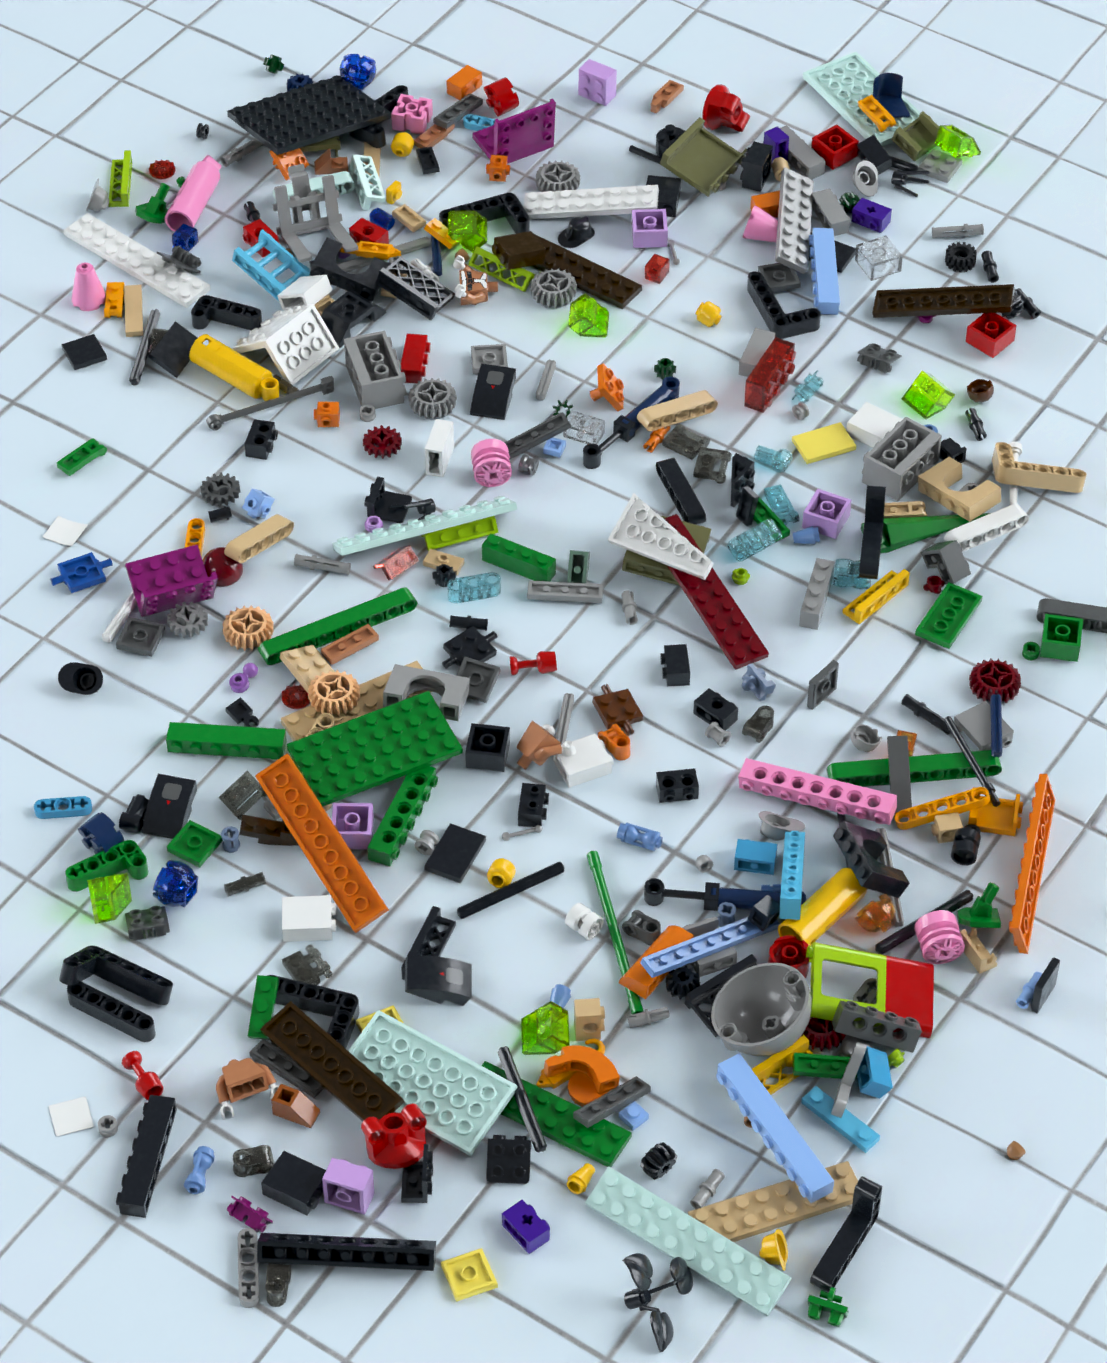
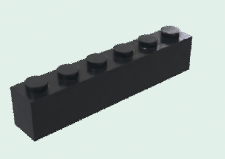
[116,1095,177,1218]

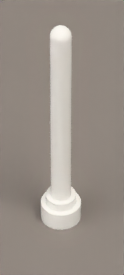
[1009,442,1022,505]

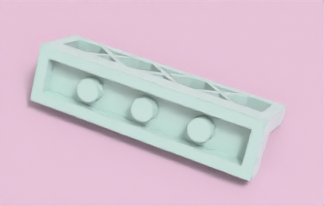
[348,154,386,210]

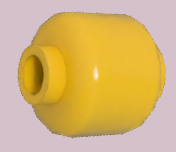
[391,132,414,157]
[695,301,722,327]
[487,858,516,888]

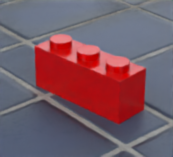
[401,334,431,384]

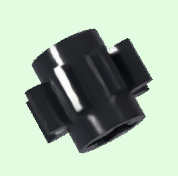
[432,564,456,587]

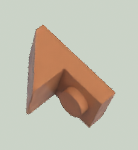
[314,148,348,175]

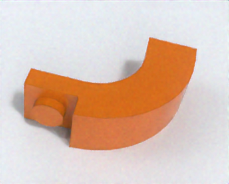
[544,1045,620,1094]

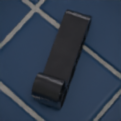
[191,295,262,330]

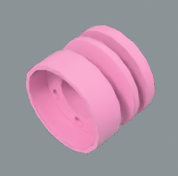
[471,439,512,487]
[914,910,965,964]

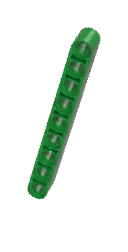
[258,587,418,665]
[826,750,1002,787]

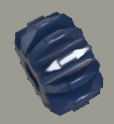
[287,73,314,92]

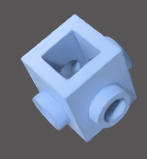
[242,489,275,519]

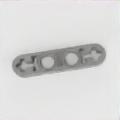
[237,1228,260,1308]

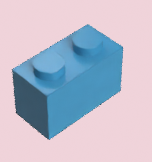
[734,839,778,875]
[857,1046,893,1099]

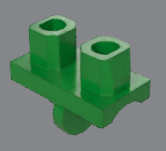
[807,1287,849,1327]

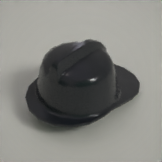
[558,216,595,248]
[58,662,103,695]

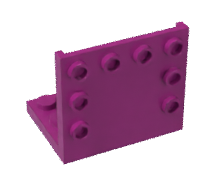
[472,98,556,164]
[125,545,218,617]

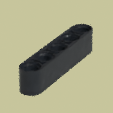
[656,458,706,525]
[67,982,156,1042]

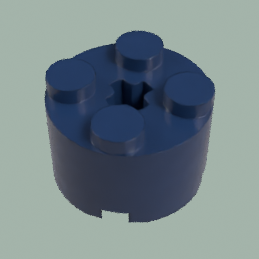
[78,812,124,854]

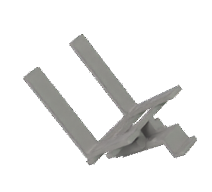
[273,164,358,263]

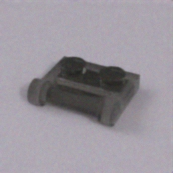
[662,424,710,460]
[693,447,732,484]
[218,771,267,820]

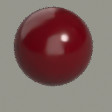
[203,547,243,587]

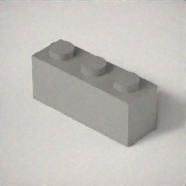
[811,189,851,236]
[739,328,777,380]

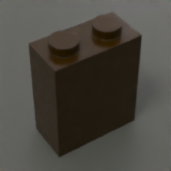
[492,231,546,270]

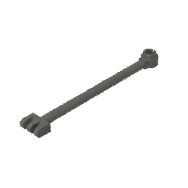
[206,376,334,430]

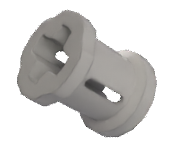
[705,722,731,747]

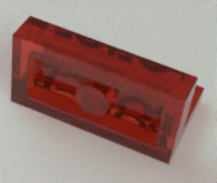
[373,545,419,580]

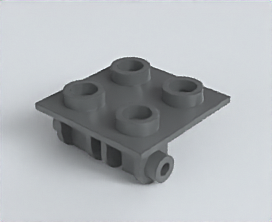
[157,246,201,273]
[857,343,902,373]
[125,906,170,941]

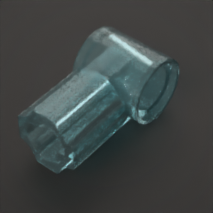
[754,445,793,473]

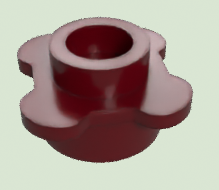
[923,576,945,594]

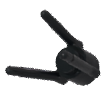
[891,170,930,197]
[388,498,436,520]

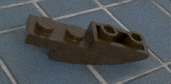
[239,815,298,846]

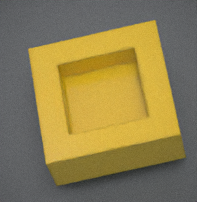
[386,180,402,204]

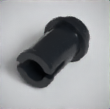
[208,506,232,523]

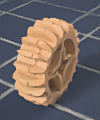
[222,605,274,651]
[308,669,360,717]

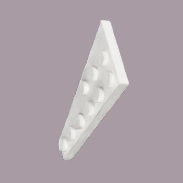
[608,493,713,580]

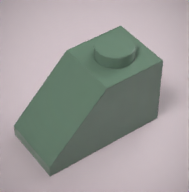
[567,550,590,583]

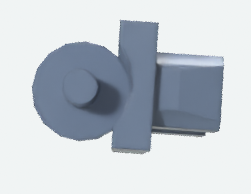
[741,663,776,701]

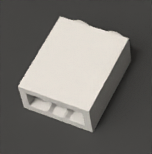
[277,275,332,311]
[847,402,903,448]
[425,419,454,477]
[553,733,614,788]
[282,895,336,942]

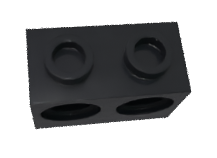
[245,419,278,460]
[656,768,699,803]

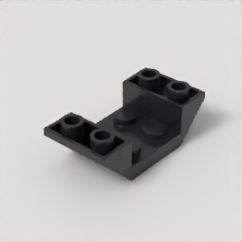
[321,291,386,348]

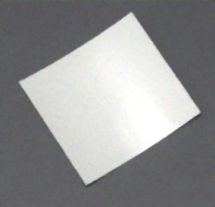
[43,516,88,546]

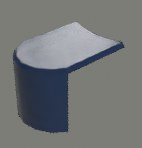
[873,73,911,121]

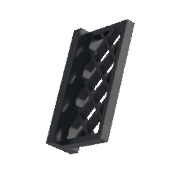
[375,257,455,320]
[684,954,757,1037]

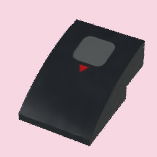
[470,363,516,420]
[142,773,197,839]
[405,956,472,1006]

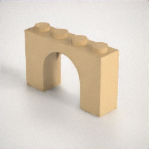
[918,457,1001,522]

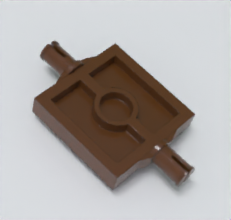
[592,684,643,736]

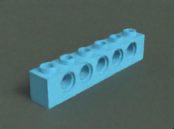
[780,831,805,920]

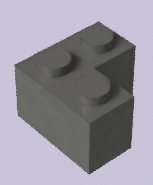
[921,540,971,585]

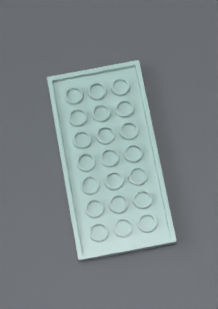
[803,52,920,146]
[348,1010,517,1156]

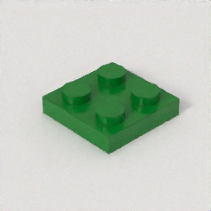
[166,820,223,868]

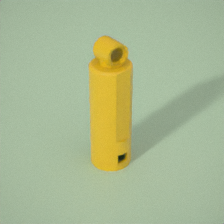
[189,334,279,401]
[778,868,867,946]

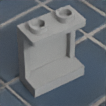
[954,701,1014,751]
[683,917,737,977]

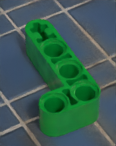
[65,840,149,892]

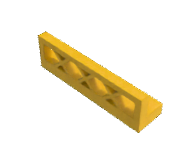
[842,569,910,624]
[752,1035,813,1095]

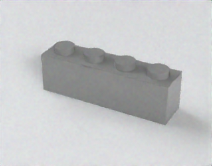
[780,125,826,180]
[799,558,835,630]

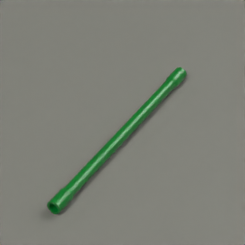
[587,851,644,1014]

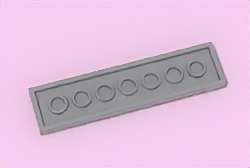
[775,167,813,275]

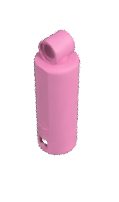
[165,155,222,234]

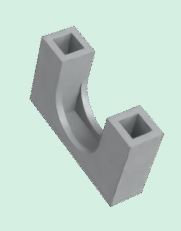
[383,664,470,721]

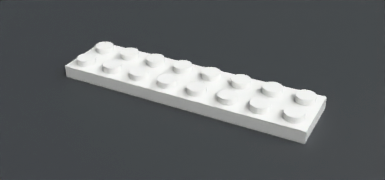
[524,185,659,220]

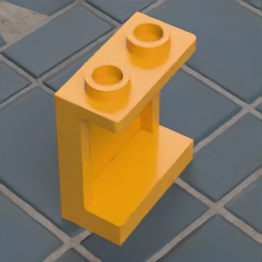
[968,787,1023,836]

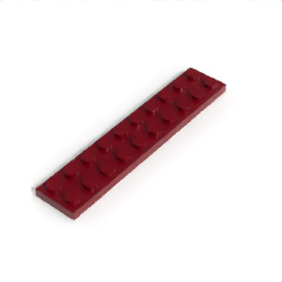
[664,514,769,670]

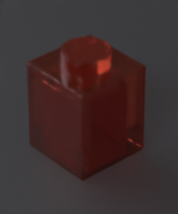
[645,254,670,284]

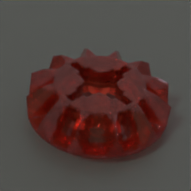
[149,159,176,179]
[282,684,310,709]

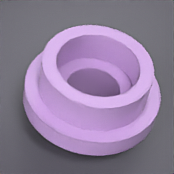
[365,516,383,533]

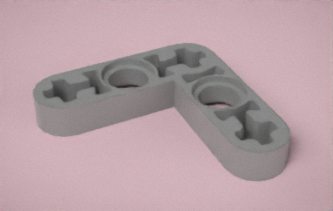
[831,1042,867,1118]

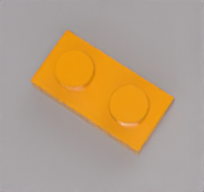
[424,218,461,249]

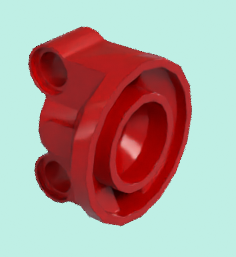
[702,84,750,132]
[361,1103,427,1169]

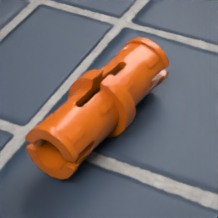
[643,426,671,453]

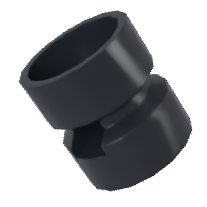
[951,827,981,865]

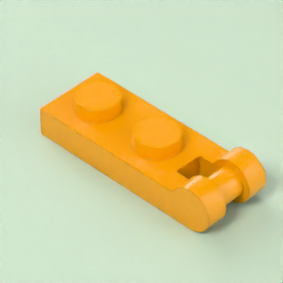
[858,95,896,132]
[104,282,125,318]

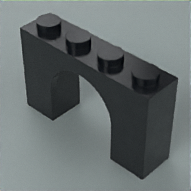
[310,237,390,301]
[833,821,910,898]

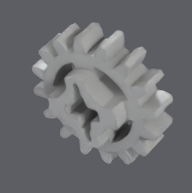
[167,602,208,638]

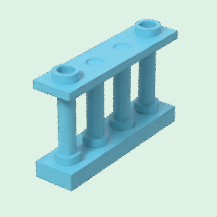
[232,229,310,301]

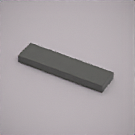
[433,93,483,129]
[504,412,571,460]
[887,736,912,814]
[249,1039,324,1099]
[573,1076,651,1128]

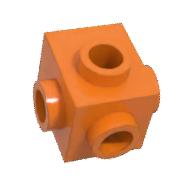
[486,155,510,182]
[314,402,340,427]

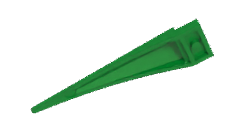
[860,513,991,553]

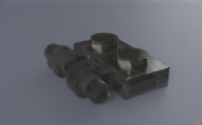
[282,944,333,985]

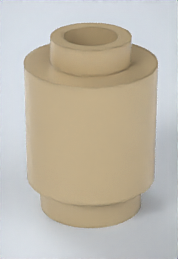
[771,157,790,181]

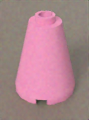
[743,206,778,243]
[71,262,106,311]

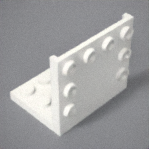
[232,304,340,385]

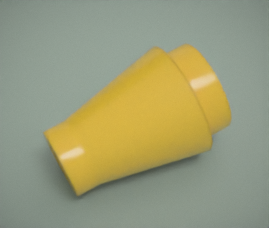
[567,1163,595,1194]

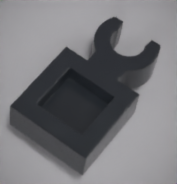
[226,697,259,727]

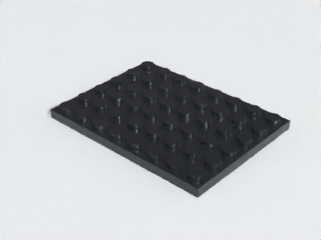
[227,75,391,155]

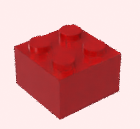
[811,125,859,170]
[965,313,1017,358]

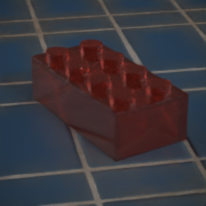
[744,337,796,413]

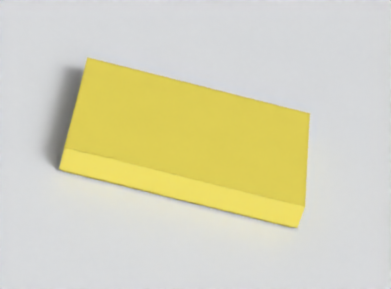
[792,422,856,464]

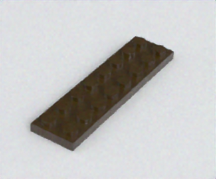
[533,233,642,309]
[872,284,1015,318]
[260,1001,404,1122]

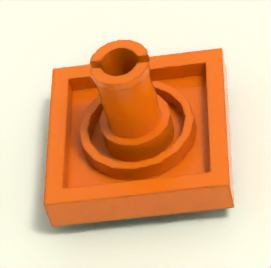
[269,148,310,180]
[590,363,624,412]

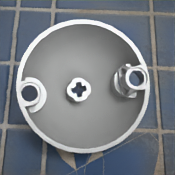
[711,963,812,1056]

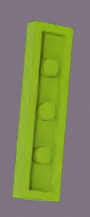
[108,150,132,207]
[468,246,536,292]
[421,516,499,551]

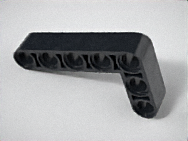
[349,85,409,148]
[439,193,530,233]
[747,271,821,339]
[859,485,886,579]
[59,946,173,1005]
[267,975,360,1049]
[810,1176,882,1292]

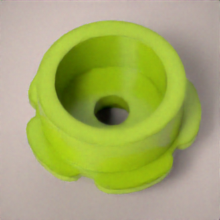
[731,568,750,585]
[888,1049,905,1068]

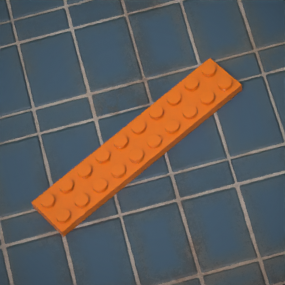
[255,753,389,933]
[1009,774,1056,954]

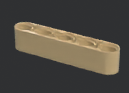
[637,390,718,432]
[224,514,294,563]

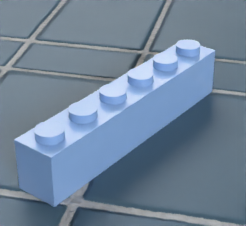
[808,228,840,315]

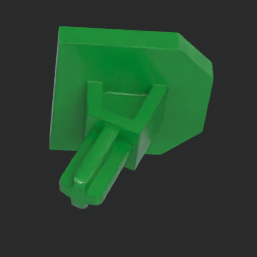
[135,183,170,224]
[957,882,1001,928]

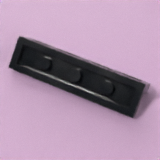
[401,906,456,980]

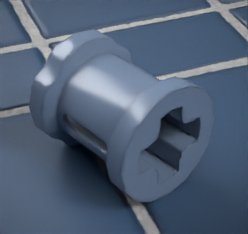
[221,826,240,853]
[718,902,736,927]

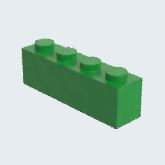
[482,533,556,582]

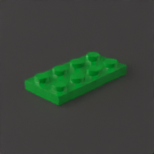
[915,582,983,649]

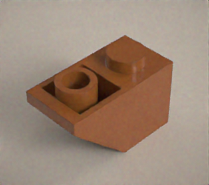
[271,1084,320,1128]

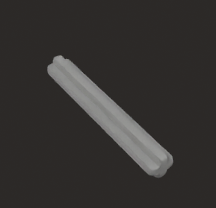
[555,693,574,745]

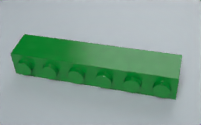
[166,722,287,759]

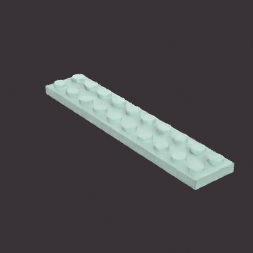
[332,496,517,556]
[585,1166,792,1316]

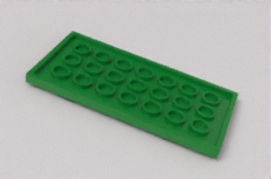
[287,691,463,807]

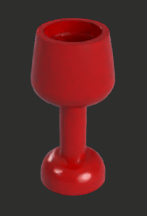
[509,651,557,676]
[121,1051,164,1100]

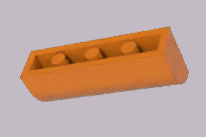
[619,925,694,999]

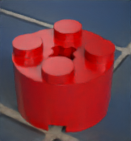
[484,77,519,117]
[768,935,810,979]

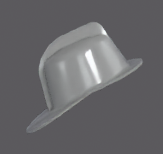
[852,160,878,197]
[86,178,110,211]
[759,811,805,841]

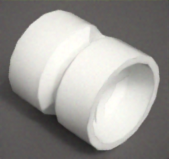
[565,903,604,940]

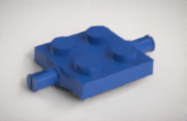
[50,552,113,593]

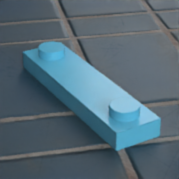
[801,1086,880,1153]

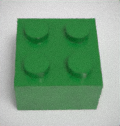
[1040,614,1083,662]

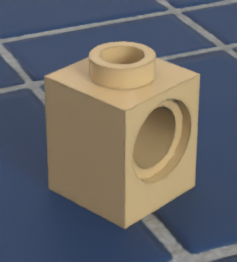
[931,812,963,843]

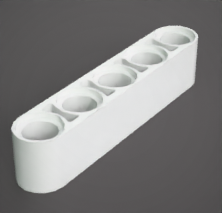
[944,504,1029,552]

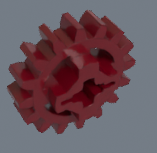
[363,425,402,459]

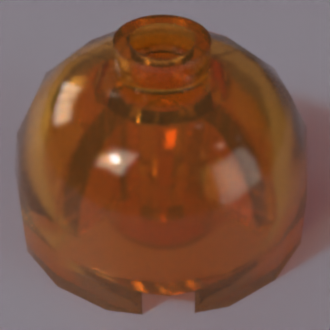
[854,894,896,933]

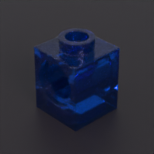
[172,224,199,252]

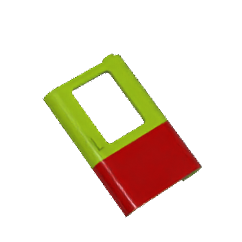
[806,942,934,1038]

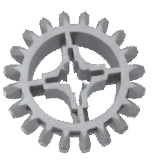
[535,160,580,192]
[530,268,577,308]
[408,378,457,419]

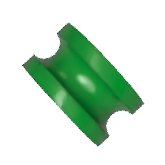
[1022,642,1040,661]

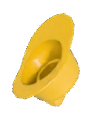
[759,1229,788,1271]

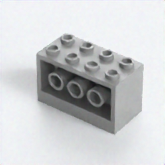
[344,331,407,409]
[862,417,942,501]

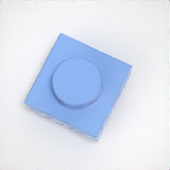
[543,437,566,458]
[619,1101,649,1130]

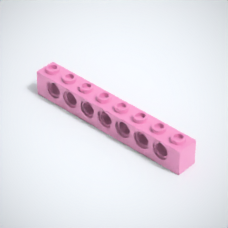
[738,758,897,825]

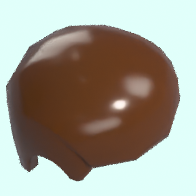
[967,379,994,403]

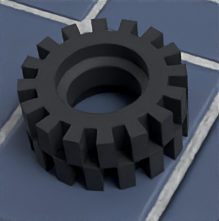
[945,242,977,272]

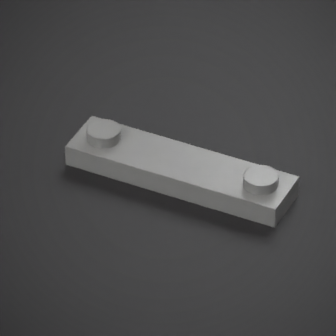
[527,581,603,603]

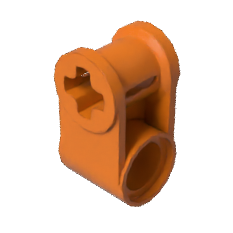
[598,724,630,760]

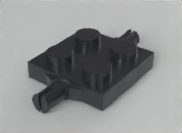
[442,626,497,669]

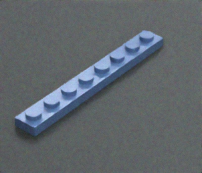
[640,917,780,978]

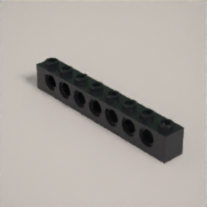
[257,1233,436,1271]

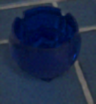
[340,54,377,90]
[153,860,198,908]

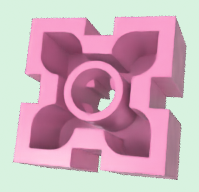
[391,94,433,135]

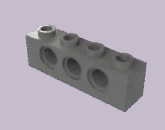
[832,1000,922,1053]

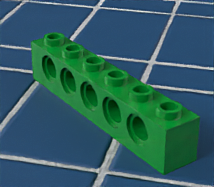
[367,766,438,867]

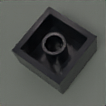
[740,141,773,192]
[465,723,510,772]

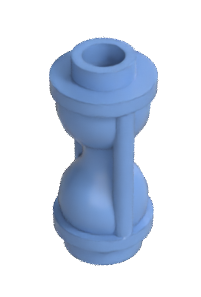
[617,823,663,851]
[184,1146,215,1194]

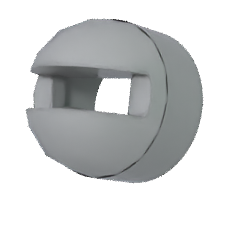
[696,855,713,873]

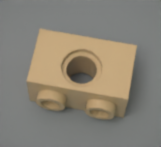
[574,998,605,1041]

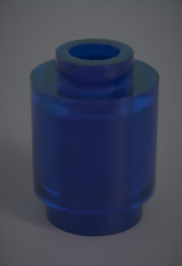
[369,208,395,231]

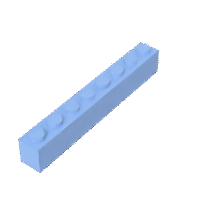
[716,1053,834,1203]

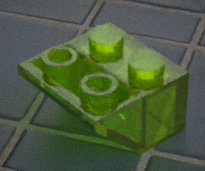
[935,125,981,158]
[448,211,487,253]
[568,293,609,338]
[901,370,955,419]
[87,873,132,924]
[521,1001,570,1055]

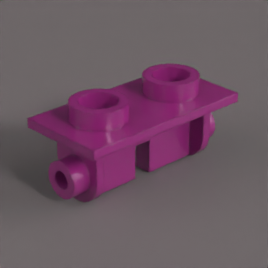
[227,1196,273,1232]

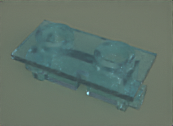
[792,370,823,403]

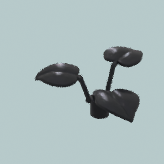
[622,1253,693,1353]

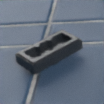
[416,147,440,175]
[736,486,759,526]

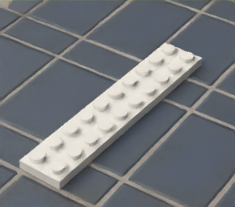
[64,213,210,308]

